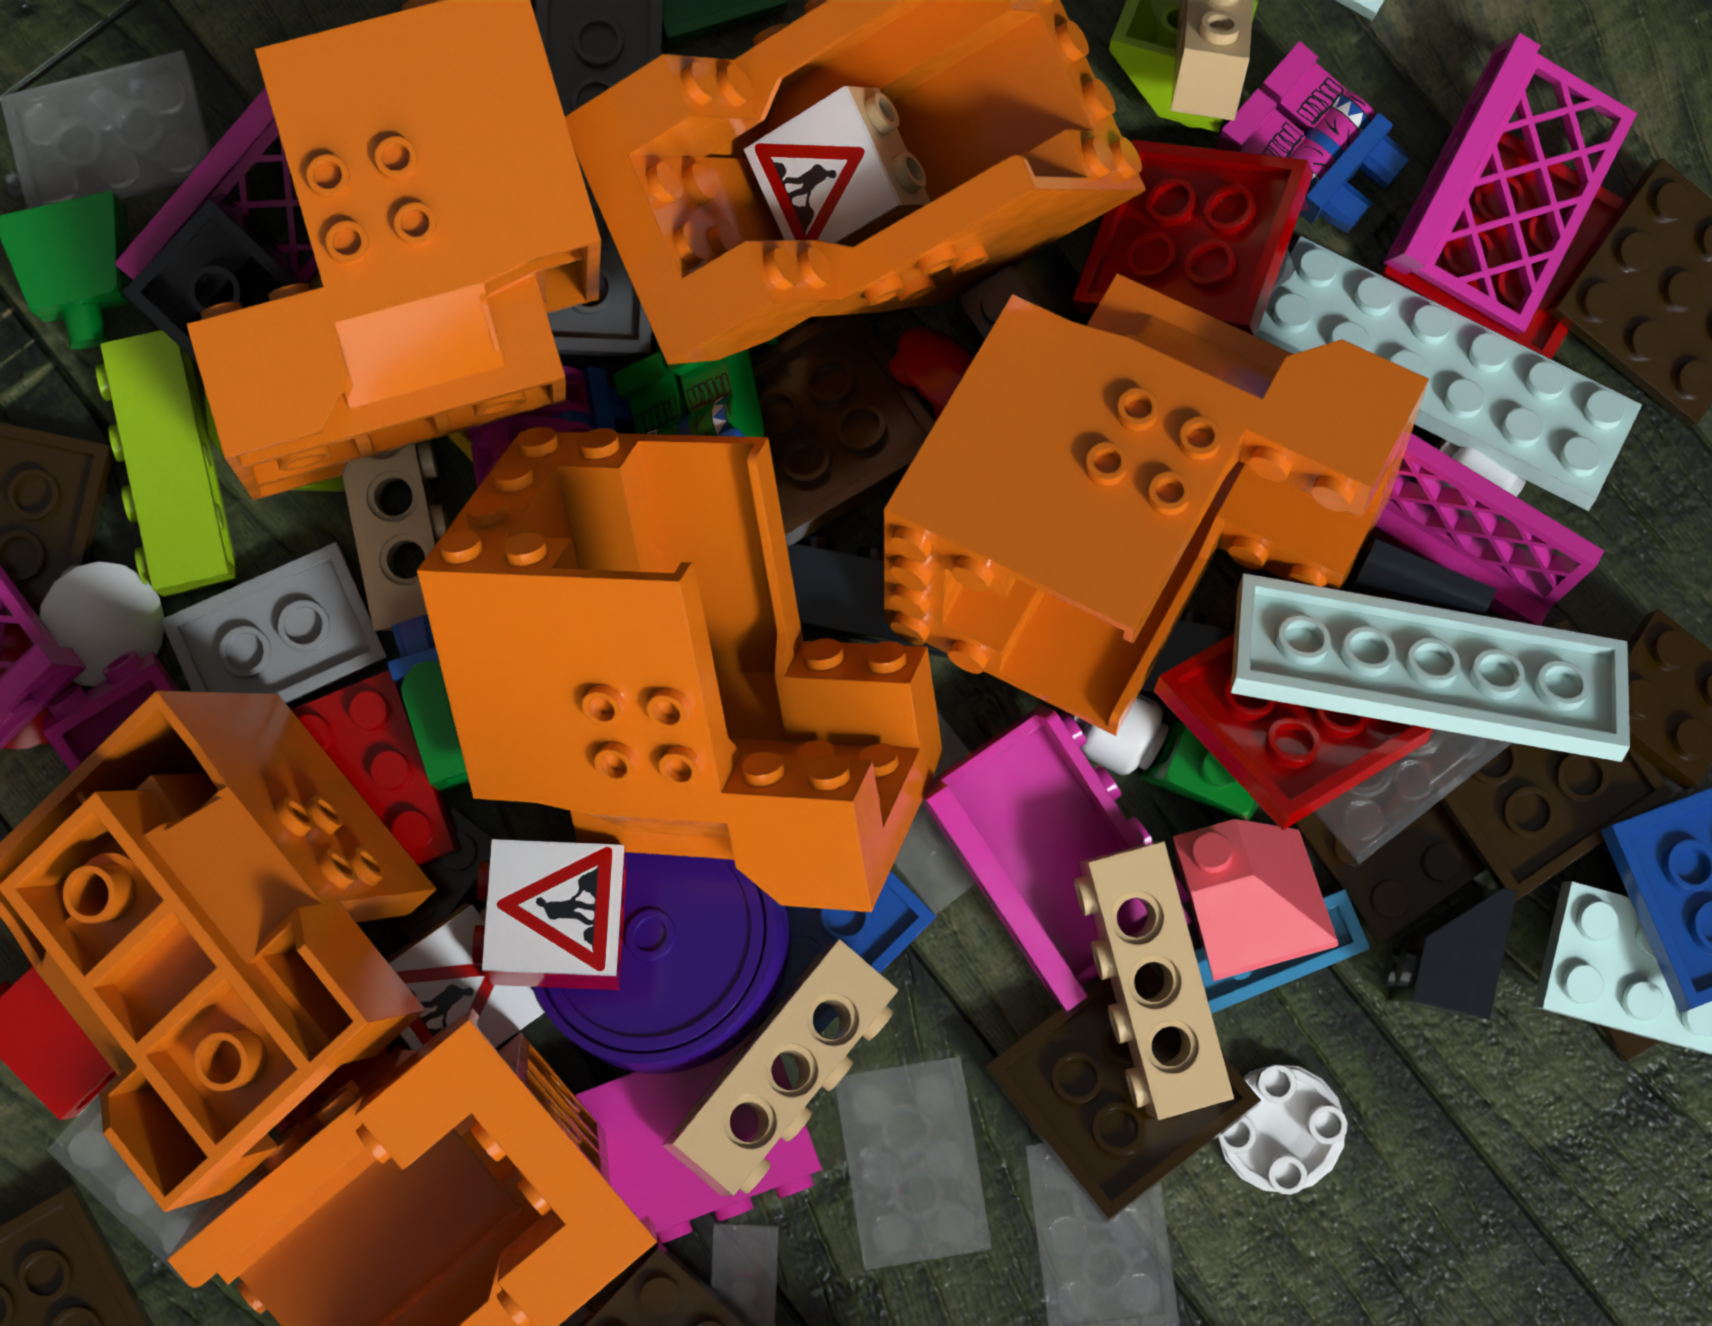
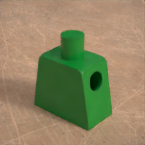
[0,190,130,349]
[1138,720,1259,822]

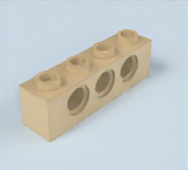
[1170,0,1253,121]
[342,440,450,632]
[1074,841,1234,1120]
[662,939,898,1196]

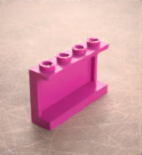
[921,704,1192,1012]
[574,1025,822,1244]

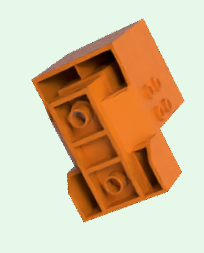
[186,0,601,500]
[565,0,1146,365]
[884,273,1429,736]
[417,427,943,912]
[0,691,437,1213]
[167,1008,657,1326]

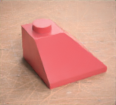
[1173,819,1338,981]

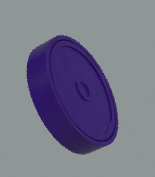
[533,840,790,1074]

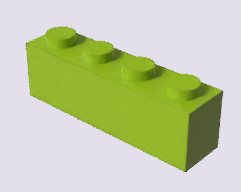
[96,330,240,598]

